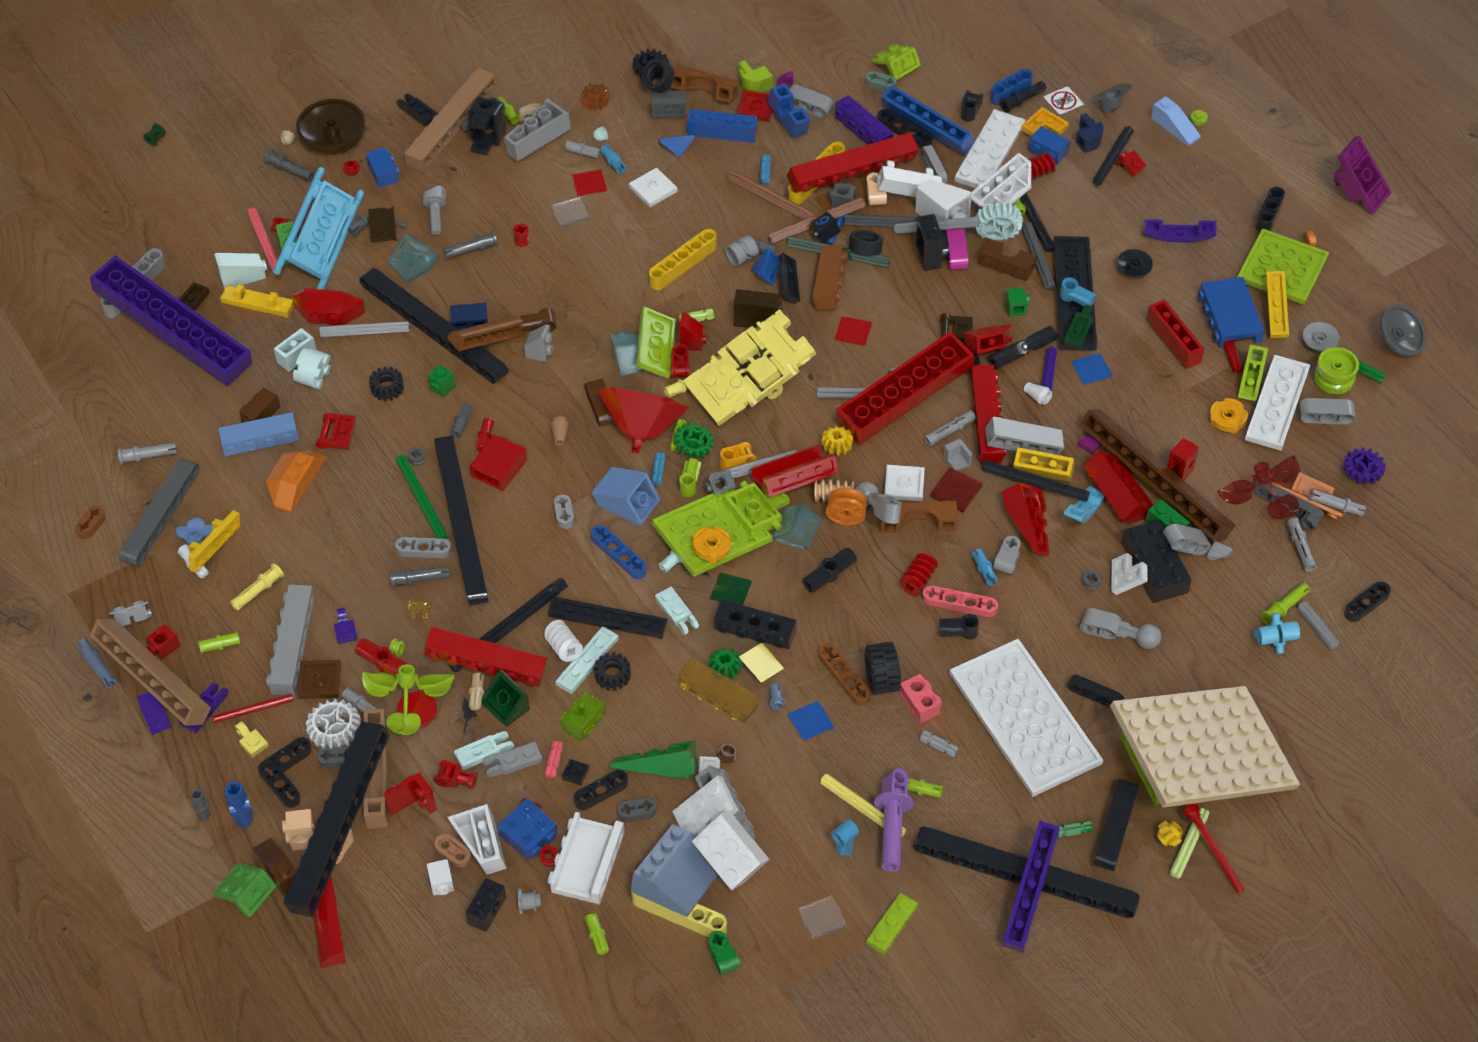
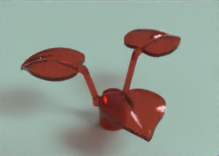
[1217,455,1301,519]

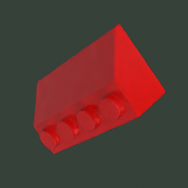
[1083,450,1154,523]

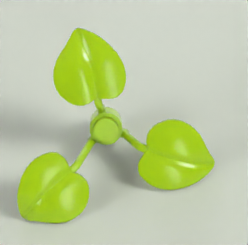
[362,665,455,735]

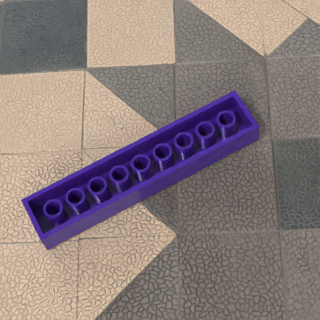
[90,255,252,386]

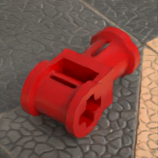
[433,760,478,789]

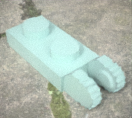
[655,587,699,635]
[454,731,514,771]

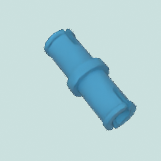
[600,144,626,174]
[971,549,998,585]

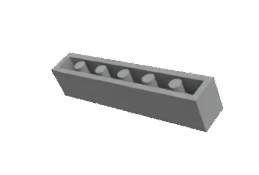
[266,584,315,696]

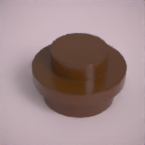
[717,744,737,763]

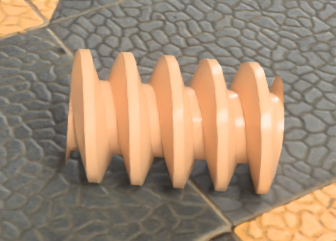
[814,478,854,503]

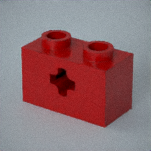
[1167,438,1199,480]

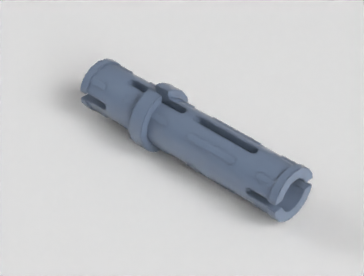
[76,639,117,689]

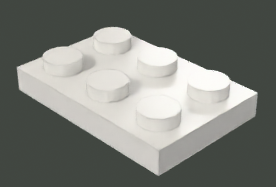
[672,775,738,837]

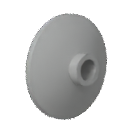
[1302,322,1340,351]

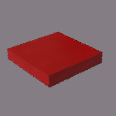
[736,89,773,122]

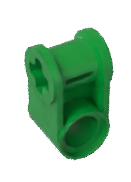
[708,931,741,975]

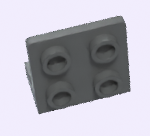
[652,91,686,118]

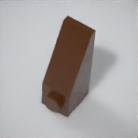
[253,838,297,896]

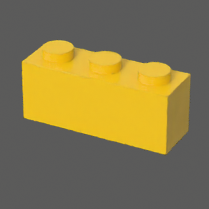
[1014,447,1074,483]

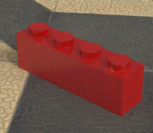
[1147,299,1205,369]

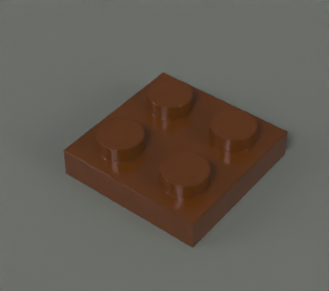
[297,660,341,699]

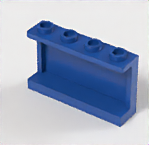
[1198,277,1264,348]

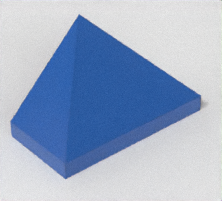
[659,135,694,157]
[751,248,779,286]

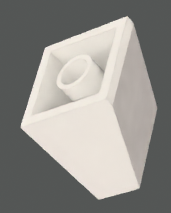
[915,179,972,231]

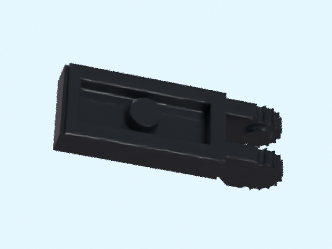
[396,93,439,126]

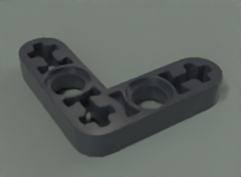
[258,737,312,808]

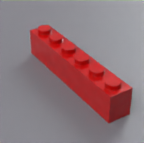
[971,365,1007,465]
[424,626,547,687]

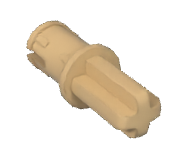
[468,673,485,711]

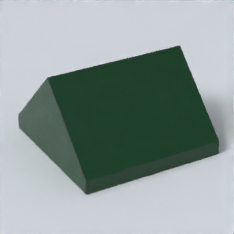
[481,670,530,726]

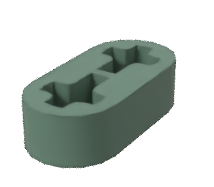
[866,71,897,92]

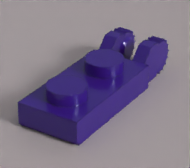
[179,683,229,733]

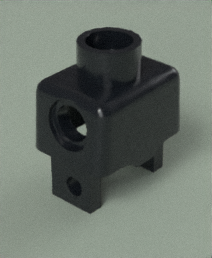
[468,97,506,155]

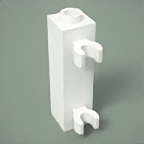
[877,160,942,197]

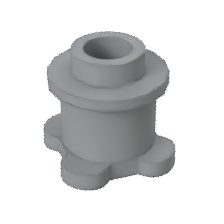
[518,889,541,914]

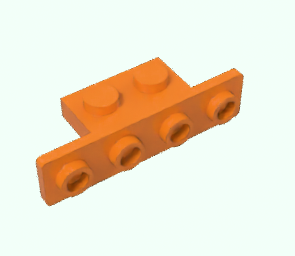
[1272,472,1345,519]

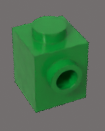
[1005,287,1030,317]
[428,364,456,398]

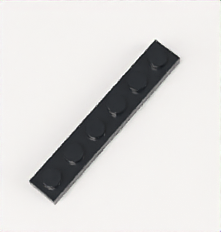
[548,596,668,639]

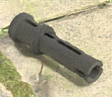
[264,149,314,182]
[443,231,498,259]
[390,565,450,588]

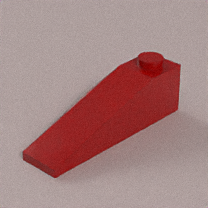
[1001,482,1049,556]

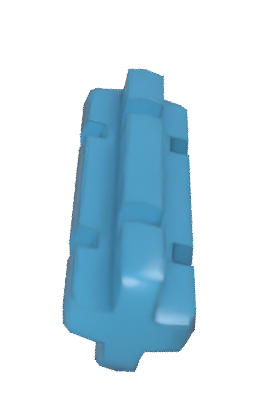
[760,155,771,184]
[651,452,665,486]

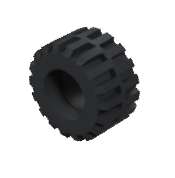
[865,641,901,695]

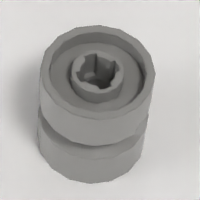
[725,235,759,267]

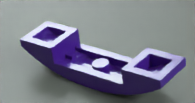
[1145,220,1217,243]

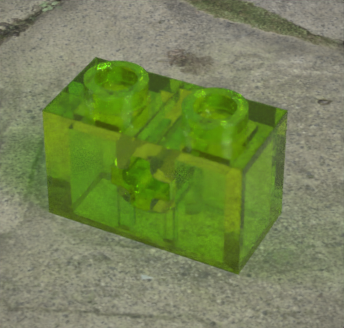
[561,692,606,742]

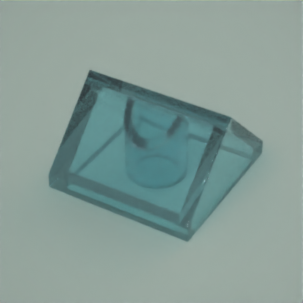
[772,502,821,550]

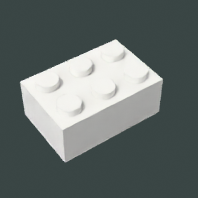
[692,811,770,890]

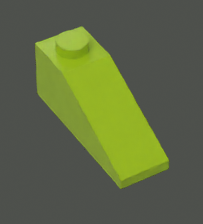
[1238,344,1268,402]

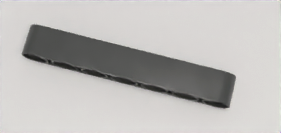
[119,458,200,566]

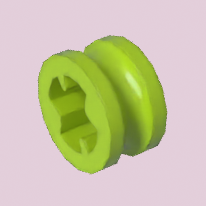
[389,638,405,658]

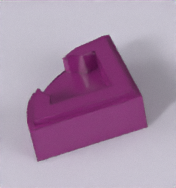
[777,71,794,88]
[1077,436,1102,455]

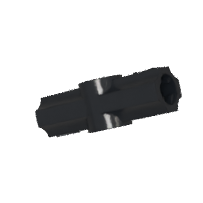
[803,547,857,593]

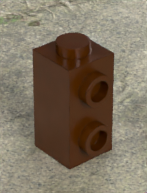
[239,388,280,423]

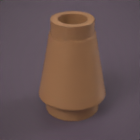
[550,416,569,445]

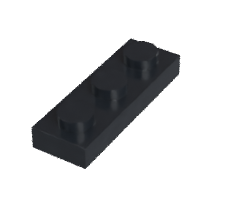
[778,253,800,304]

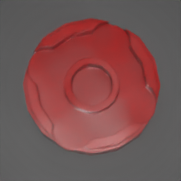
[397,691,438,728]

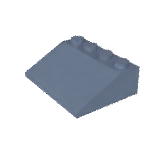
[631,824,719,917]

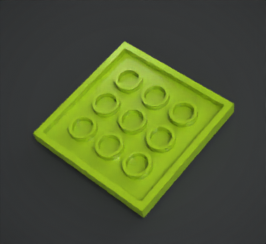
[1237,229,1330,305]

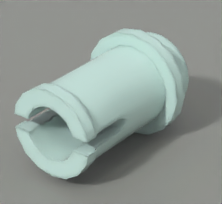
[658,550,681,573]

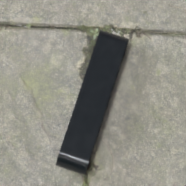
[1094,778,1139,871]

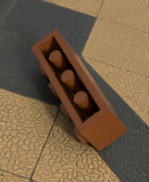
[813,244,848,310]

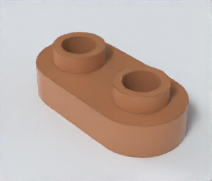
[434,834,471,868]

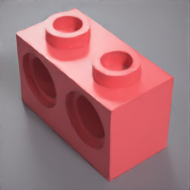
[899,674,942,724]

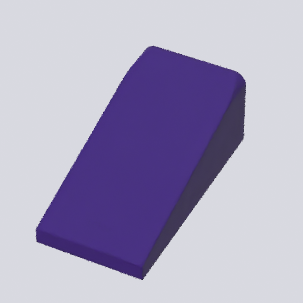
[137,692,171,735]

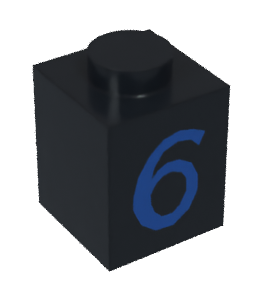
[810,211,841,243]

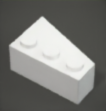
[448,804,507,875]

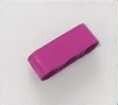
[945,228,968,270]

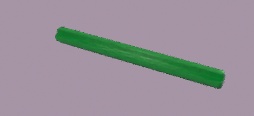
[396,454,447,539]

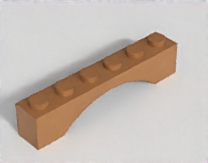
[364,709,388,829]

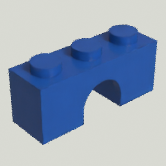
[767,83,811,138]

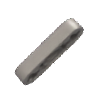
[922,145,947,184]
[395,537,452,558]

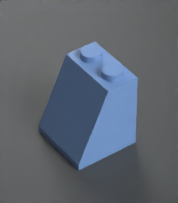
[591,467,661,526]

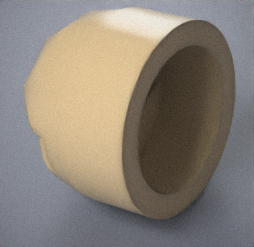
[280,130,295,145]

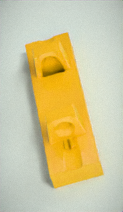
[220,284,294,318]
[188,510,240,573]

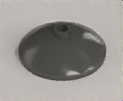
[1380,305,1426,357]

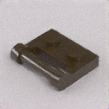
[940,313,973,345]

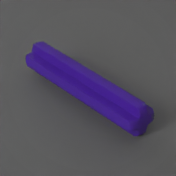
[1042,346,1057,391]

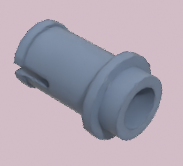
[769,683,785,710]

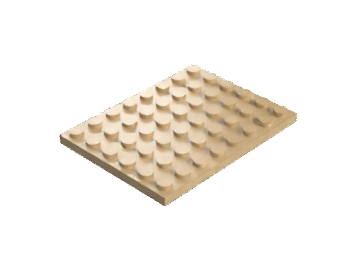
[1110,686,1300,808]

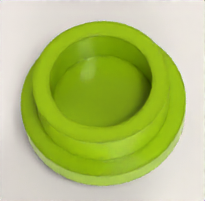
[1191,110,1208,126]

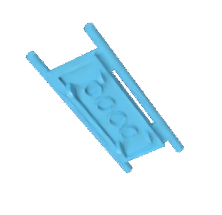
[273,167,364,290]

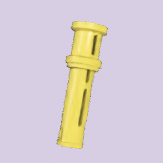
[230,563,284,611]

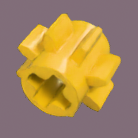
[1157,820,1183,847]

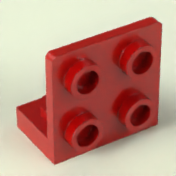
[384,772,437,816]

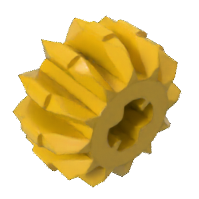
[821,425,853,457]

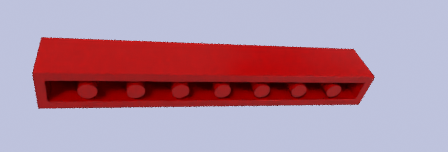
[786,133,919,193]

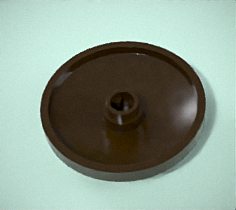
[296,99,366,153]

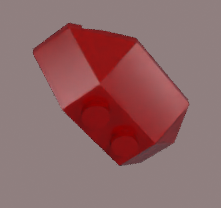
[292,288,365,325]

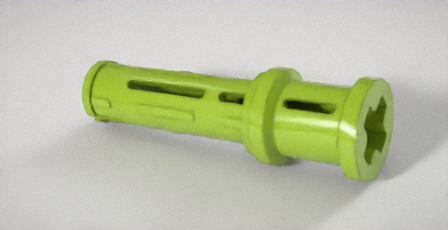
[1260,582,1310,626]

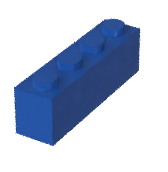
[687,109,758,143]

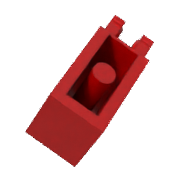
[964,324,1013,354]

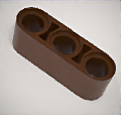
[584,379,615,427]

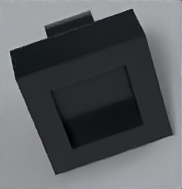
[562,759,589,786]

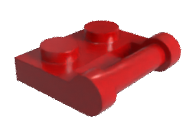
[315,413,356,449]

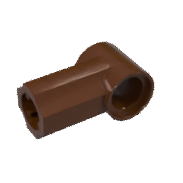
[520,308,557,332]

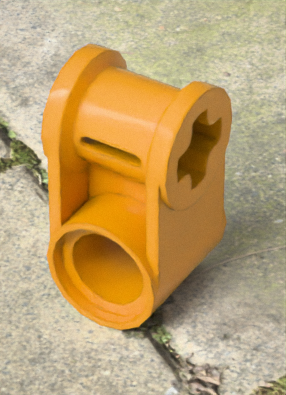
[719,442,757,470]

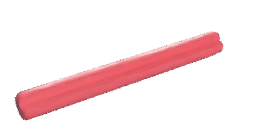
[247,207,278,272]

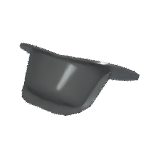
[1094,83,1132,113]

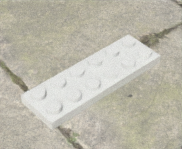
[954,109,1026,188]
[1245,355,1310,451]

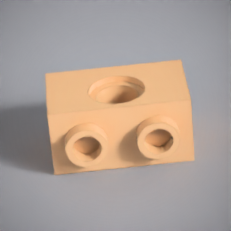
[282,809,316,851]

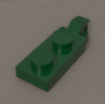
[1064,304,1093,349]

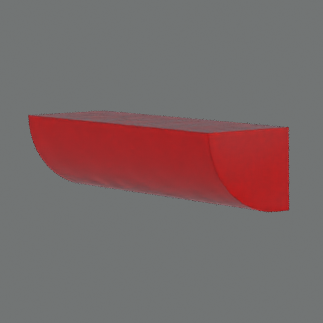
[313,878,346,968]

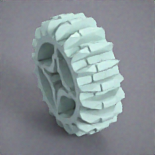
[975,201,1023,240]

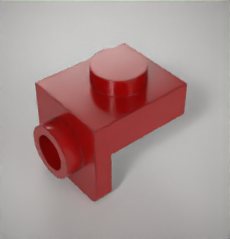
[1115,149,1146,177]

